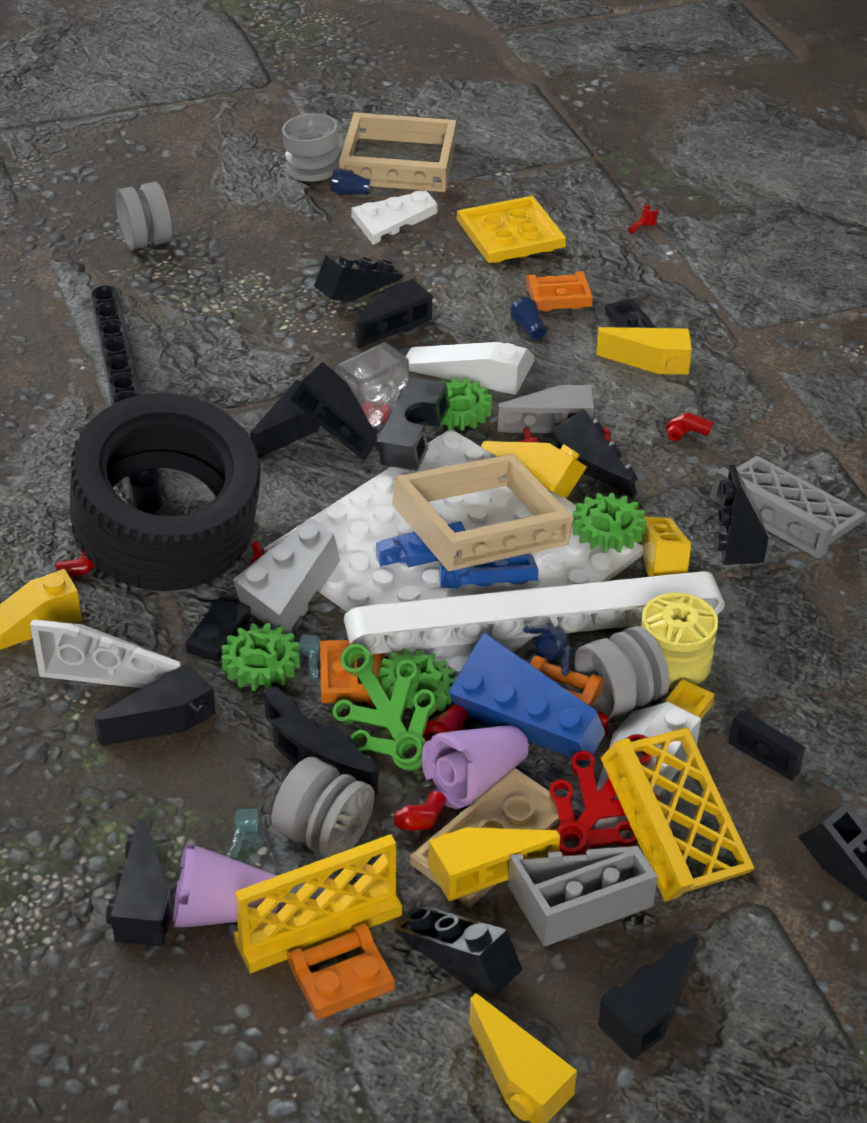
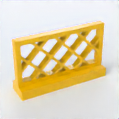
[601,727,754,902]
[234,834,402,974]

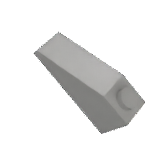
[497,385,594,433]

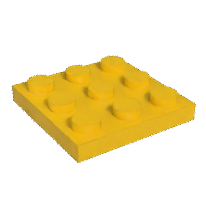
[457,196,566,263]

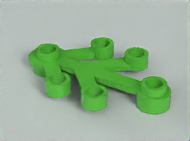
[332,644,438,771]

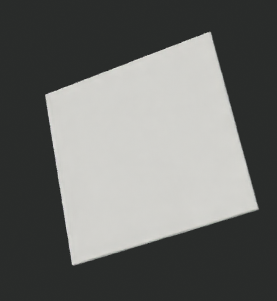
[264,429,643,679]

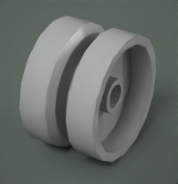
[115,181,172,251]

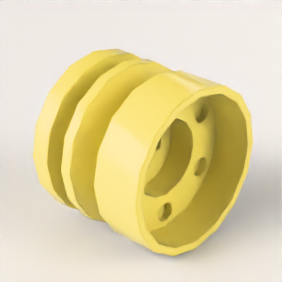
[641,592,718,689]

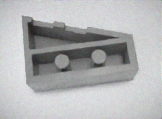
[233,517,340,635]
[508,846,658,947]

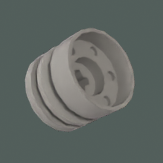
[282,113,341,182]
[574,626,670,719]
[271,757,374,858]

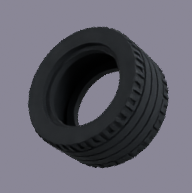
[70,393,261,591]

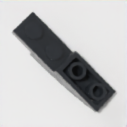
[264,686,379,796]

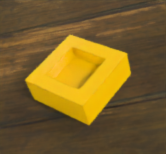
[664,679,715,719]

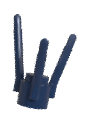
[523,622,574,676]

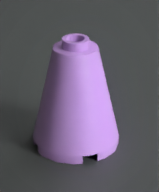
[421,725,529,809]
[173,844,286,928]

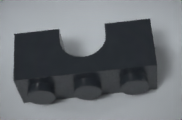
[375,377,450,471]

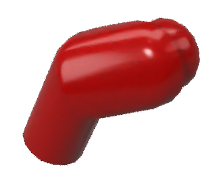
[666,412,713,441]
[55,551,95,577]
[393,791,447,831]

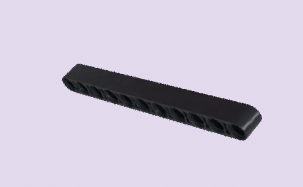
[91,285,162,514]

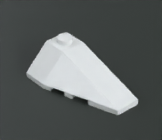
[401,342,535,395]
[30,620,181,688]
[591,702,701,838]

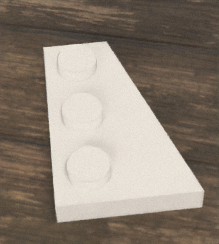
[351,191,437,245]

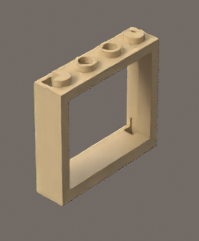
[339,112,457,192]
[392,454,573,571]

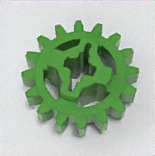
[440,377,492,431]
[572,493,646,553]
[221,623,300,691]
[377,648,456,715]

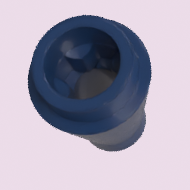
[330,168,370,195]
[510,297,547,340]

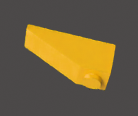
[596,327,692,375]
[481,441,587,499]
[641,516,691,577]
[0,569,82,650]
[428,827,560,901]
[469,993,577,1123]

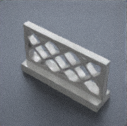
[709,456,866,559]

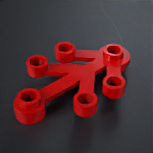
[549,734,661,856]

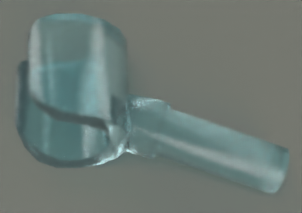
[300,634,320,682]
[227,809,259,860]

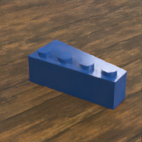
[448,633,605,764]

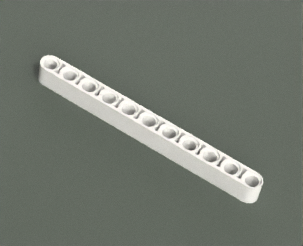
[343,571,725,654]

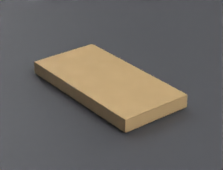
[410,768,574,908]

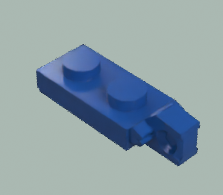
[376,521,466,568]
[439,553,539,589]

